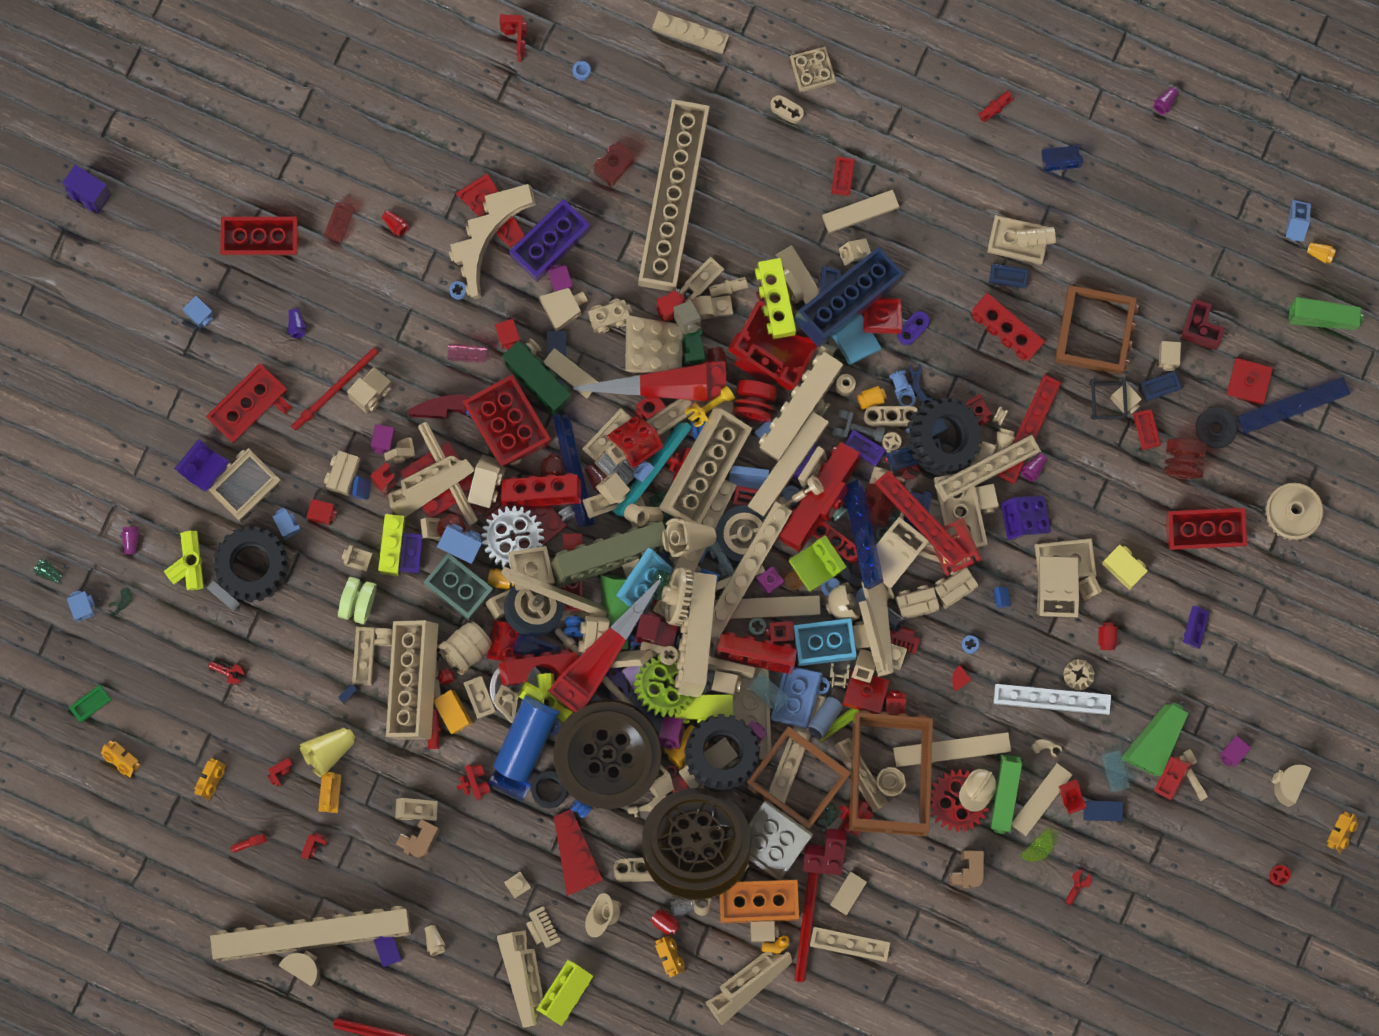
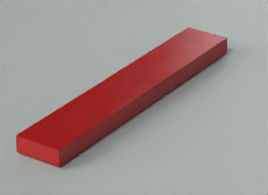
[997,374,1061,485]
[875,470,968,568]

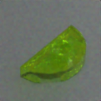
[1020,829,1053,862]

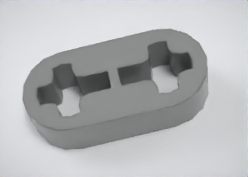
[207,581,240,611]

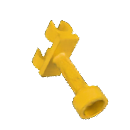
[685,386,735,427]

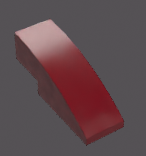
[408,395,468,420]

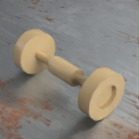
[775,476,824,511]

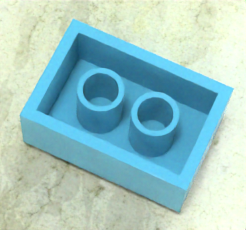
[793,618,856,667]

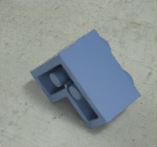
[437,524,483,564]

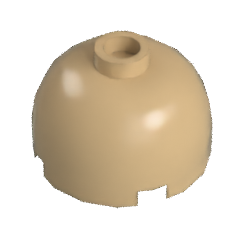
[826,582,861,621]

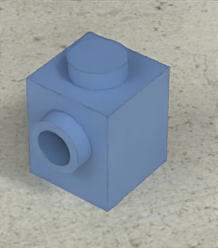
[66,590,95,622]

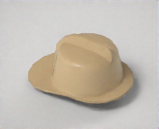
[959,769,997,811]
[585,893,621,937]

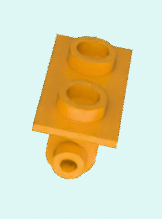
[101,740,140,778]
[194,758,227,801]
[318,772,342,813]
[1327,811,1358,854]
[655,935,685,978]

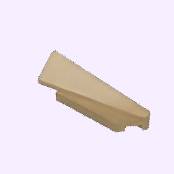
[388,456,474,517]
[859,581,893,677]
[497,930,543,1028]
[706,952,793,1025]

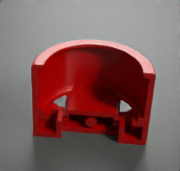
[728,300,817,391]

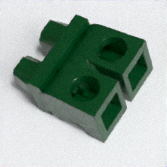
[682,329,705,366]

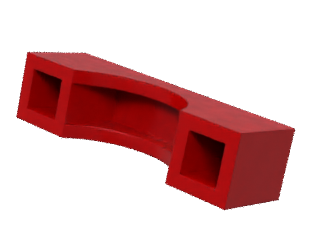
[498,649,578,686]

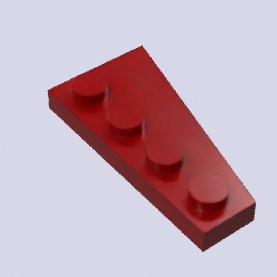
[456,173,525,248]
[554,810,603,896]

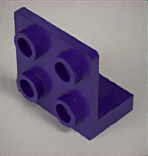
[174,439,229,492]
[1000,496,1051,540]

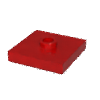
[863,298,902,334]
[1226,358,1273,405]
[842,670,890,714]

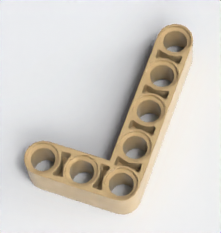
[614,856,711,916]

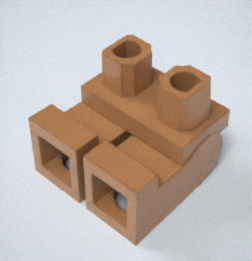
[396,819,441,859]
[950,851,984,890]

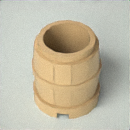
[437,622,492,675]

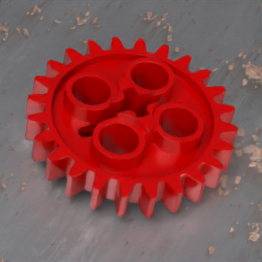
[930,769,990,833]

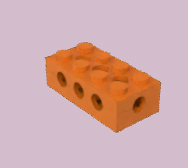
[719,880,799,924]

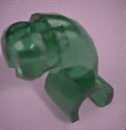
[108,588,132,615]
[816,802,837,832]

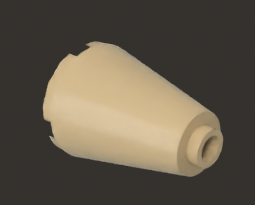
[662,518,717,557]

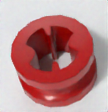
[274,397,292,415]

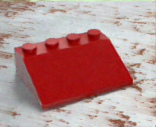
[463,374,551,467]
[716,632,797,675]

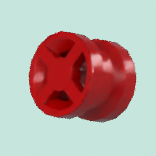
[1269,865,1291,885]

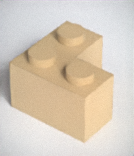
[347,367,392,413]
[467,455,506,508]

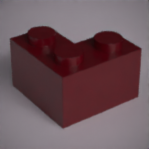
[1180,299,1225,350]
[634,612,678,647]
[803,828,846,875]

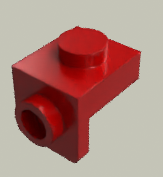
[1058,779,1087,814]

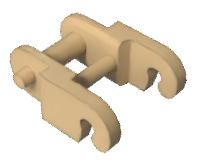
[829,663,850,689]

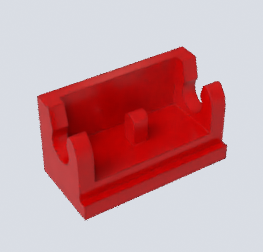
[370,462,397,496]
[1154,756,1193,800]

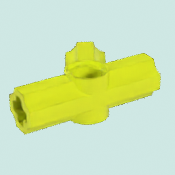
[164,531,204,590]
[518,673,573,723]

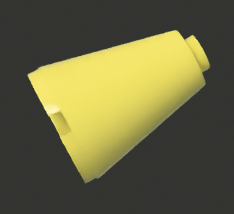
[300,728,355,777]

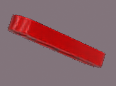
[812,520,860,563]

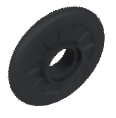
[1195,408,1237,449]

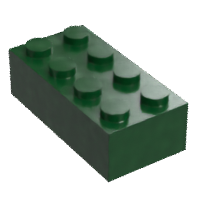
[502,341,572,418]

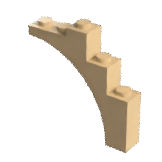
[449,184,536,300]

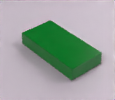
[69,685,112,723]

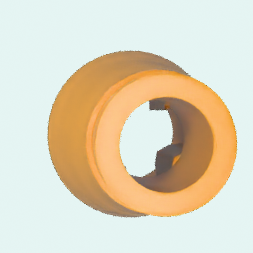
[1307,242,1337,264]

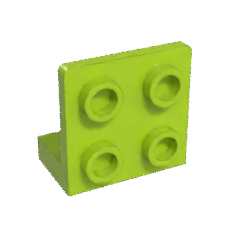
[789,535,846,591]

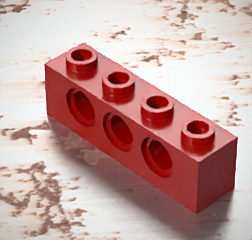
[971,293,1045,362]
[501,473,581,508]

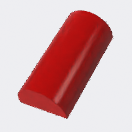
[220,217,299,255]
[1166,508,1247,550]

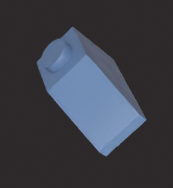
[1285,200,1311,241]

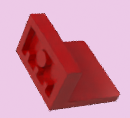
[499,14,527,62]
[607,415,664,468]
[487,621,536,662]

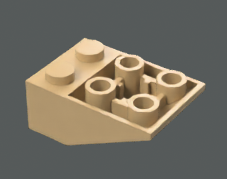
[860,517,929,589]
[1037,556,1079,617]

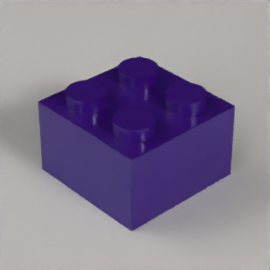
[62,165,112,213]

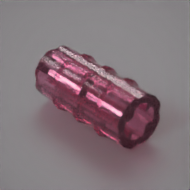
[447,343,487,363]

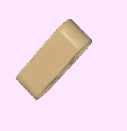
[864,406,918,427]

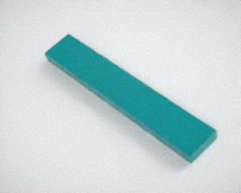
[612,423,692,517]

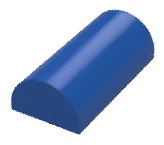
[493,695,560,782]

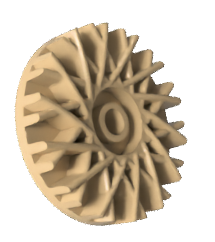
[1265,483,1323,541]
[662,567,693,626]

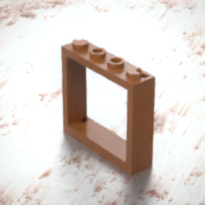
[1054,285,1139,375]
[746,726,851,829]

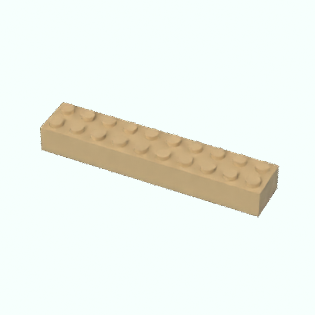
[638,99,710,292]
[210,906,411,962]

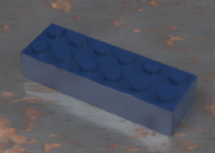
[794,246,905,348]

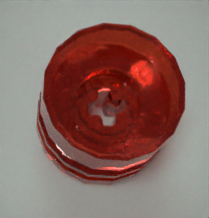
[1163,438,1207,479]

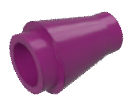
[1153,87,1179,115]
[1021,453,1047,482]
[121,527,140,554]

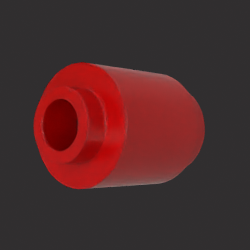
[1098,623,1118,650]
[650,909,680,936]

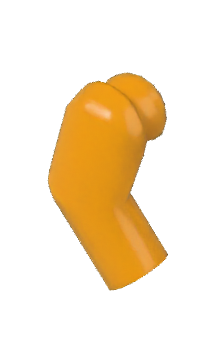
[761,935,790,954]

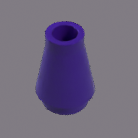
[288,309,307,338]

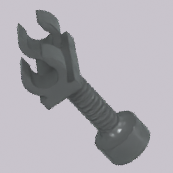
[832,409,885,443]

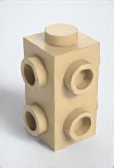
[588,299,633,334]

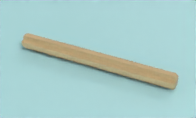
[418,422,477,526]

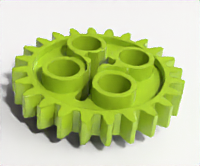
[633,655,694,717]

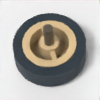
[716,505,767,564]
[504,584,564,637]

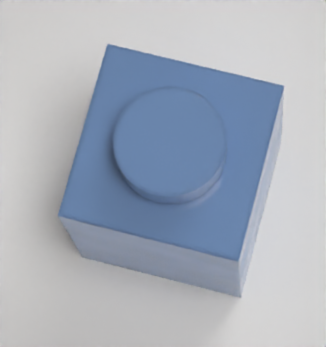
[183,296,214,329]

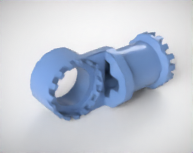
[889,370,916,407]

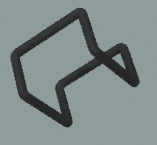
[1089,378,1128,420]

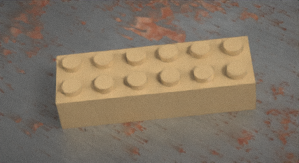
[759,352,843,461]
[659,409,752,524]
[675,572,717,697]
[386,620,438,740]

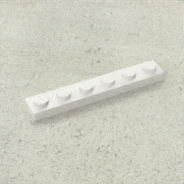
[993,684,1111,715]

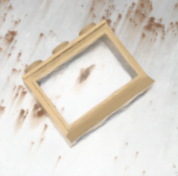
[208,448,283,524]

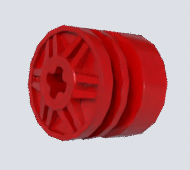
[732,380,777,423]

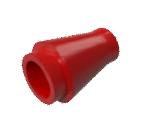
[381,210,409,237]

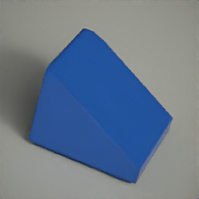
[352,476,371,500]
[993,587,1011,609]

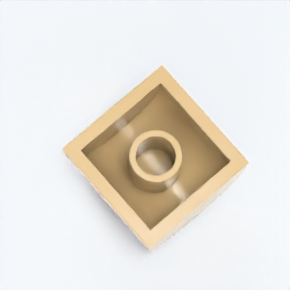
[1271,765,1311,807]
[279,950,320,988]

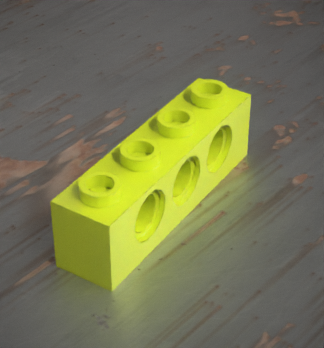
[755,258,796,339]

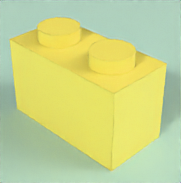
[1102,545,1147,590]

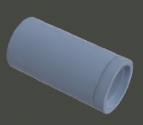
[807,697,843,739]

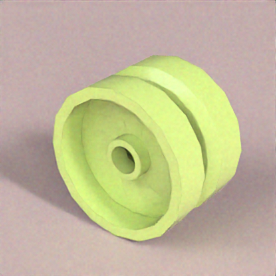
[338,577,377,625]

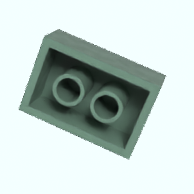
[424,553,494,622]

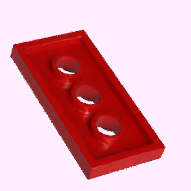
[205,363,288,444]

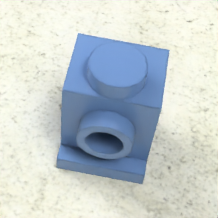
[273,508,301,540]

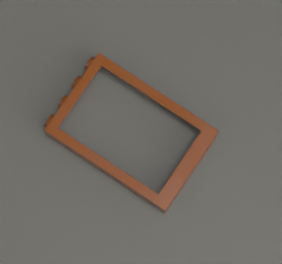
[849,710,933,836]

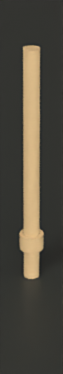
[554,628,636,707]

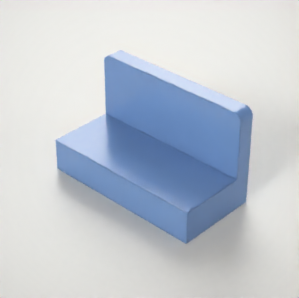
[729,465,769,494]

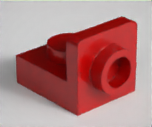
[885,690,906,716]
[267,758,293,787]
[301,833,328,860]

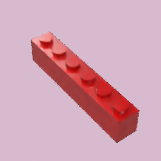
[779,442,861,552]

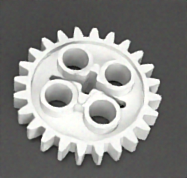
[482,506,544,568]

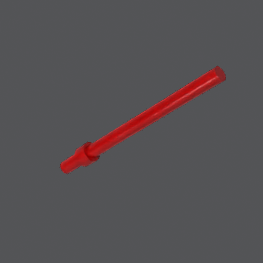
[291,348,378,431]

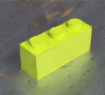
[378,514,406,576]
[673,695,733,724]
[536,960,593,1026]

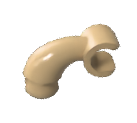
[1031,739,1062,758]

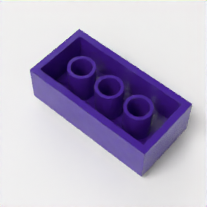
[510,199,591,282]

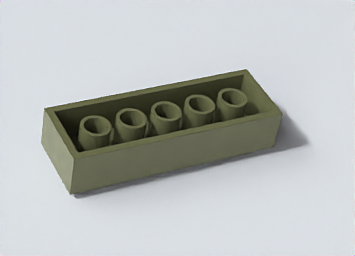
[551,521,666,588]

